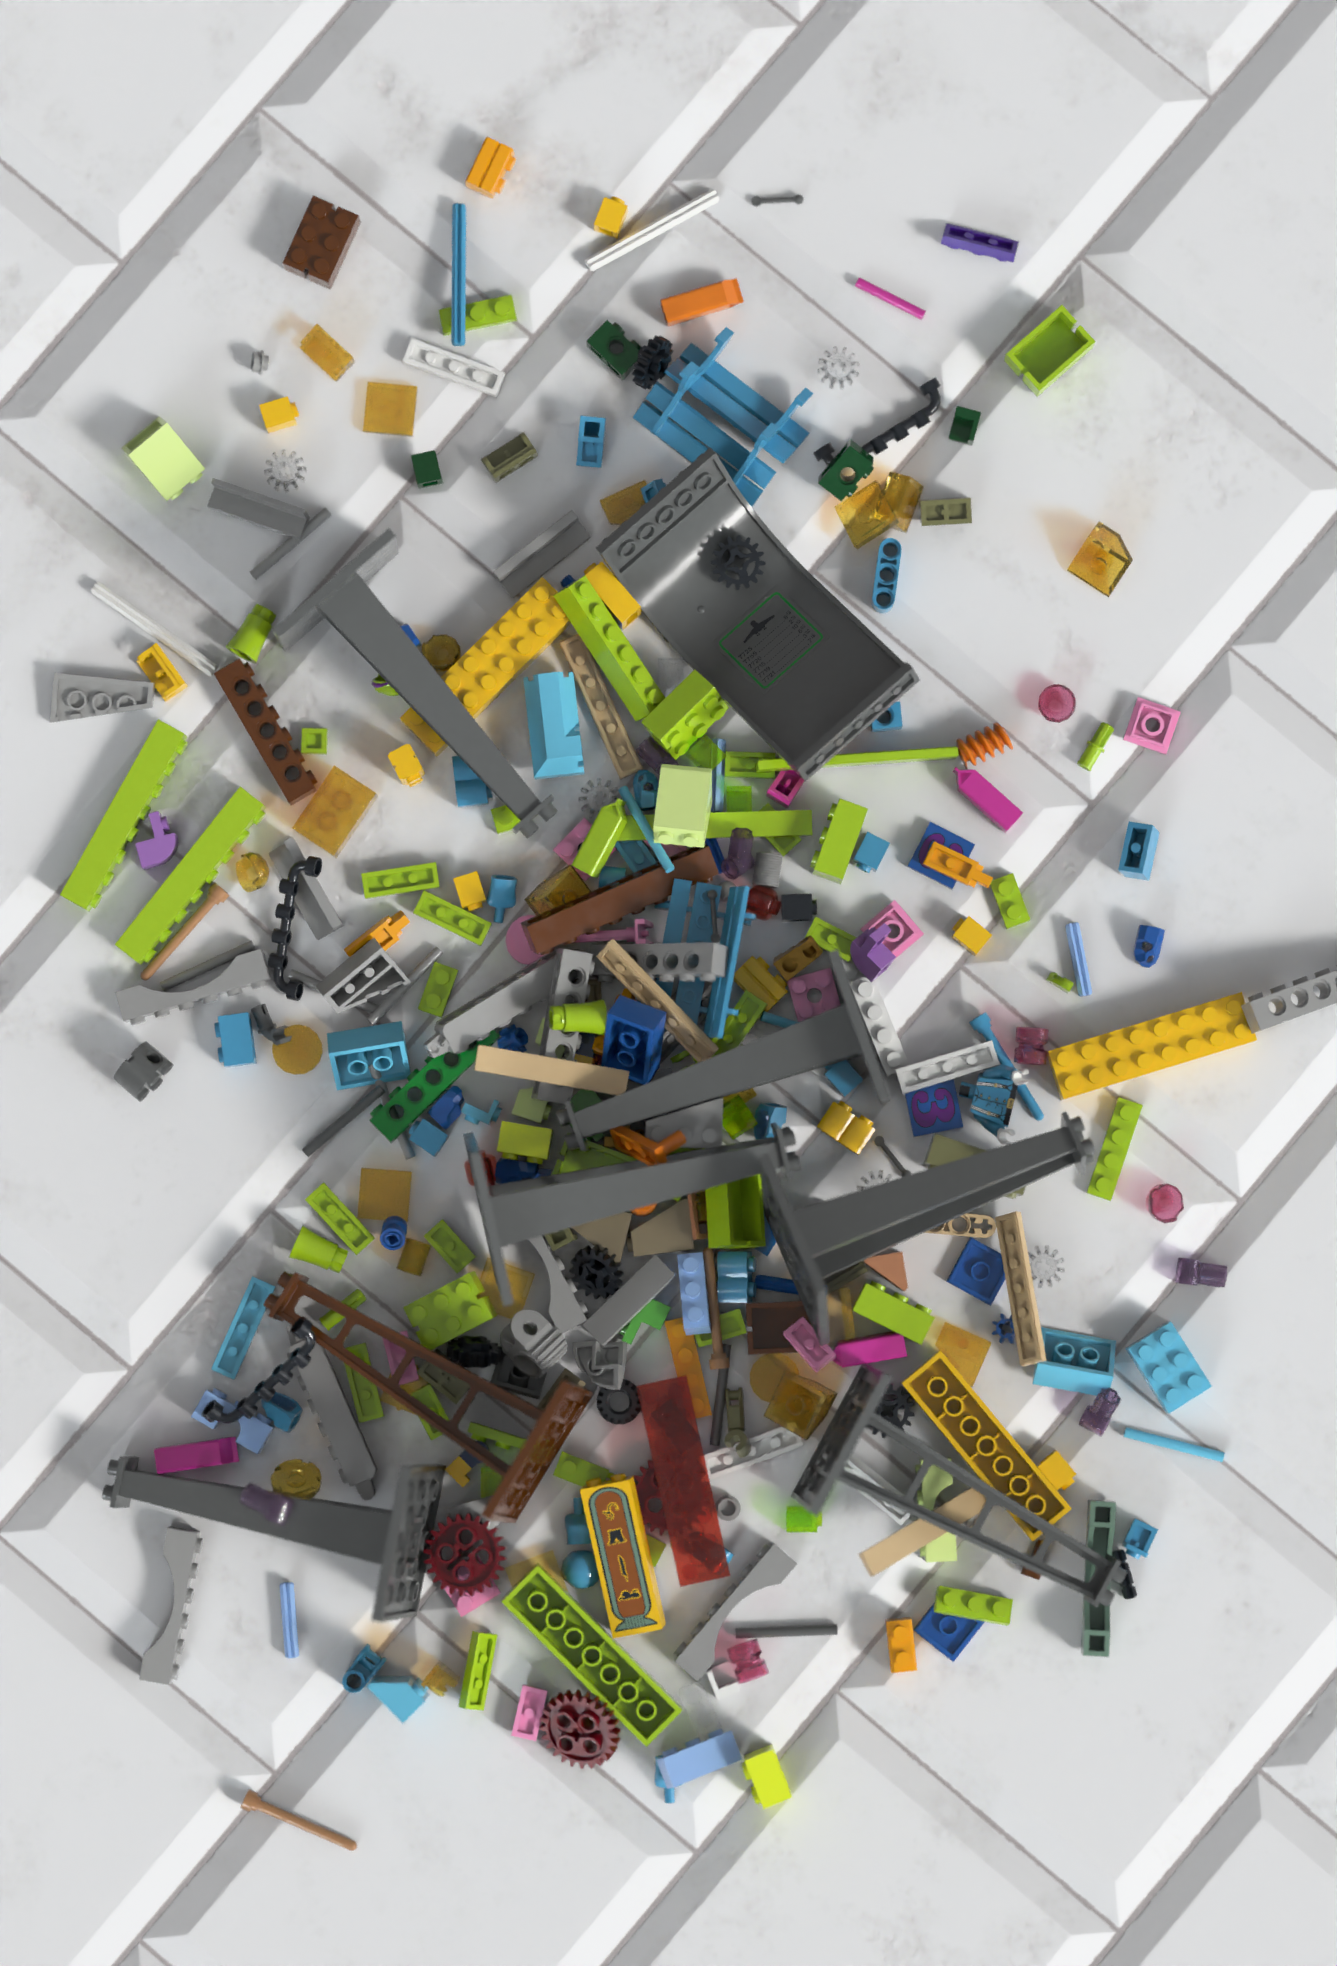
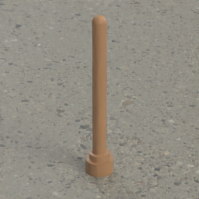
[140,882,230,981]
[703,1247,730,1370]
[240,1789,357,1851]

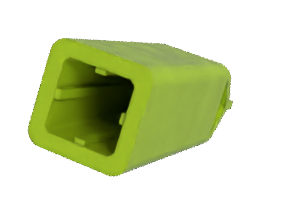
[571,798,628,878]

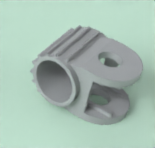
[500,1309,568,1378]

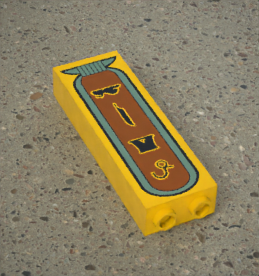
[580,1473,666,1638]

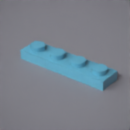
[211,1276,276,1380]

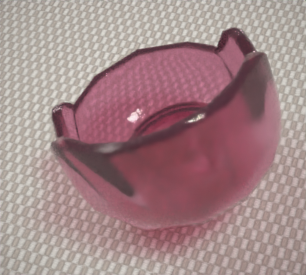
[1038,684,1076,723]
[1146,1183,1184,1223]

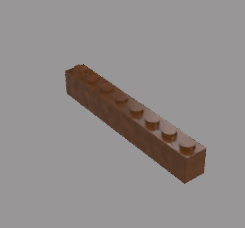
[521,845,719,955]

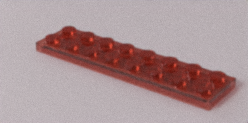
[636,1375,730,1587]

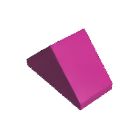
[766,770,804,809]

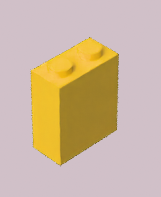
[583,561,642,630]

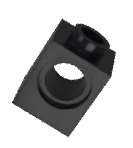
[781,894,817,922]

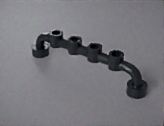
[813,377,941,465]
[268,856,322,1001]
[202,1316,316,1424]

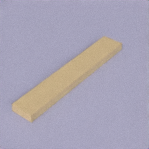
[559,634,643,780]
[596,939,719,1062]
[474,1045,629,1095]
[995,1211,1046,1366]
[858,1488,986,1577]

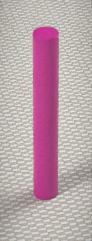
[855,277,926,320]

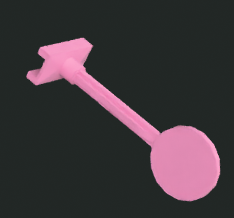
[506,915,654,965]

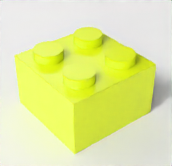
[497,1121,553,1165]
[741,1744,792,1809]

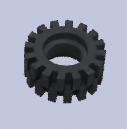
[597,1379,642,1425]

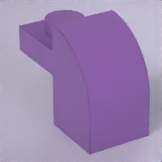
[135,811,178,870]
[850,923,896,982]

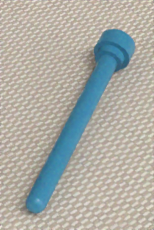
[969,1012,1044,1121]

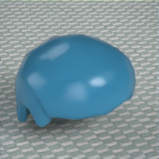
[561,1550,600,1589]

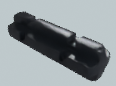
[1112,1549,1137,1600]

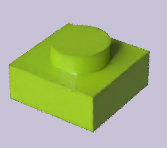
[491,805,520,834]

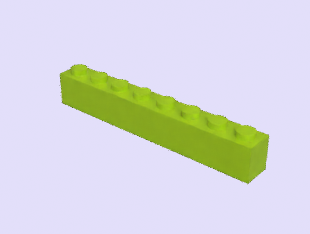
[60,719,188,912]
[115,787,266,965]

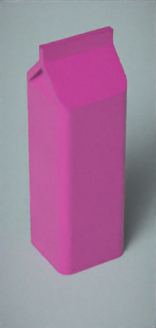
[953,767,1023,833]
[832,1331,907,1368]
[154,1436,239,1474]

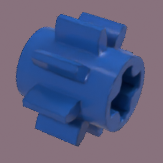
[497,1024,528,1053]
[992,1313,1015,1344]

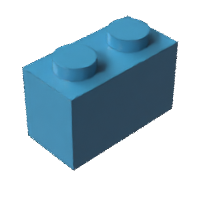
[1118,822,1160,881]
[214,1012,257,1068]

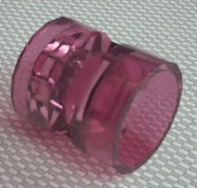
[1014,1027,1049,1065]
[727,1639,769,1684]

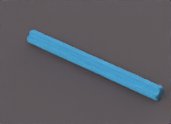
[451,203,466,346]

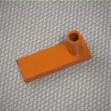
[610,1126,686,1166]

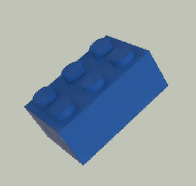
[601,995,666,1085]

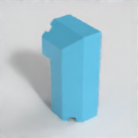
[523,672,585,780]

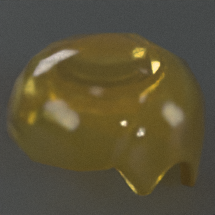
[421,634,461,672]
[236,852,269,892]

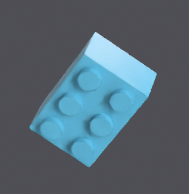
[1125,1321,1212,1414]

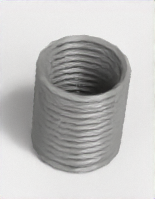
[752,852,783,888]

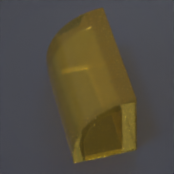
[873,472,924,533]

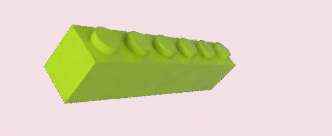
[553,576,665,722]

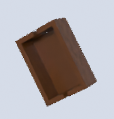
[283,196,361,290]
[746,1301,812,1355]

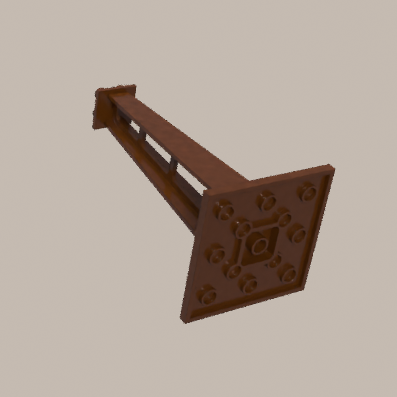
[264,1271,594,1523]

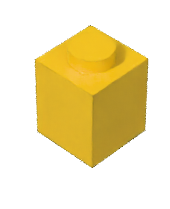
[594,196,628,239]
[259,396,299,433]
[453,871,487,912]
[952,916,992,956]
[1036,1450,1076,1491]

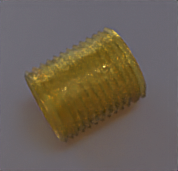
[396,1238,432,1277]

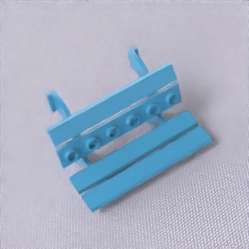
[633,327,813,507]
[637,878,756,1038]

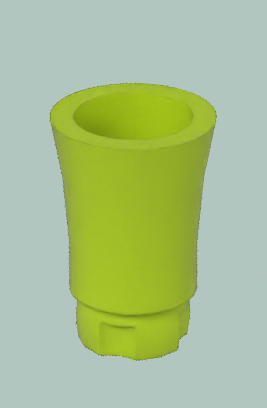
[226,604,276,664]
[549,999,607,1035]
[289,1225,349,1273]

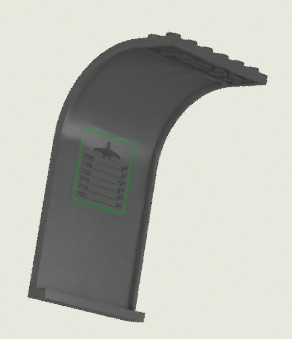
[596,448,920,782]

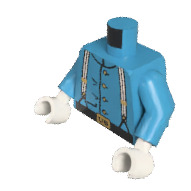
[958,1064,1029,1144]

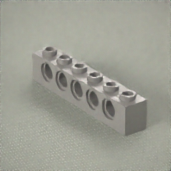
[589,942,729,983]
[531,948,595,1104]
[1241,968,1337,1034]

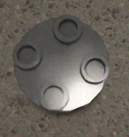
[114,1041,174,1102]

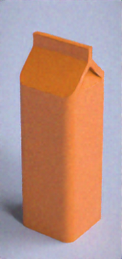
[660,278,744,327]

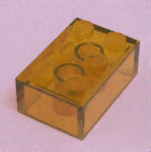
[292,765,378,859]

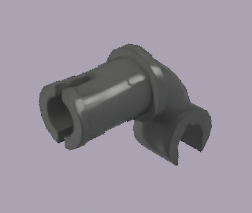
[251,1004,292,1045]

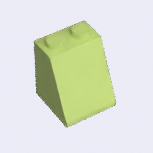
[121,416,205,501]
[653,764,712,848]

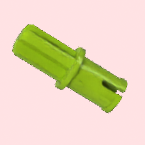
[1077,722,1114,771]
[319,1289,366,1331]

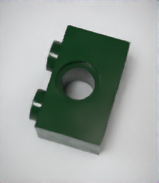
[586,320,642,381]
[818,439,874,502]

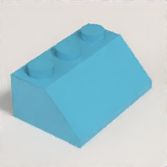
[327,1021,411,1090]
[1033,1327,1116,1398]
[367,1676,430,1723]

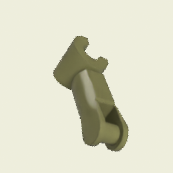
[724,1387,751,1458]

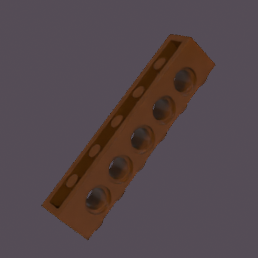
[214,658,318,805]

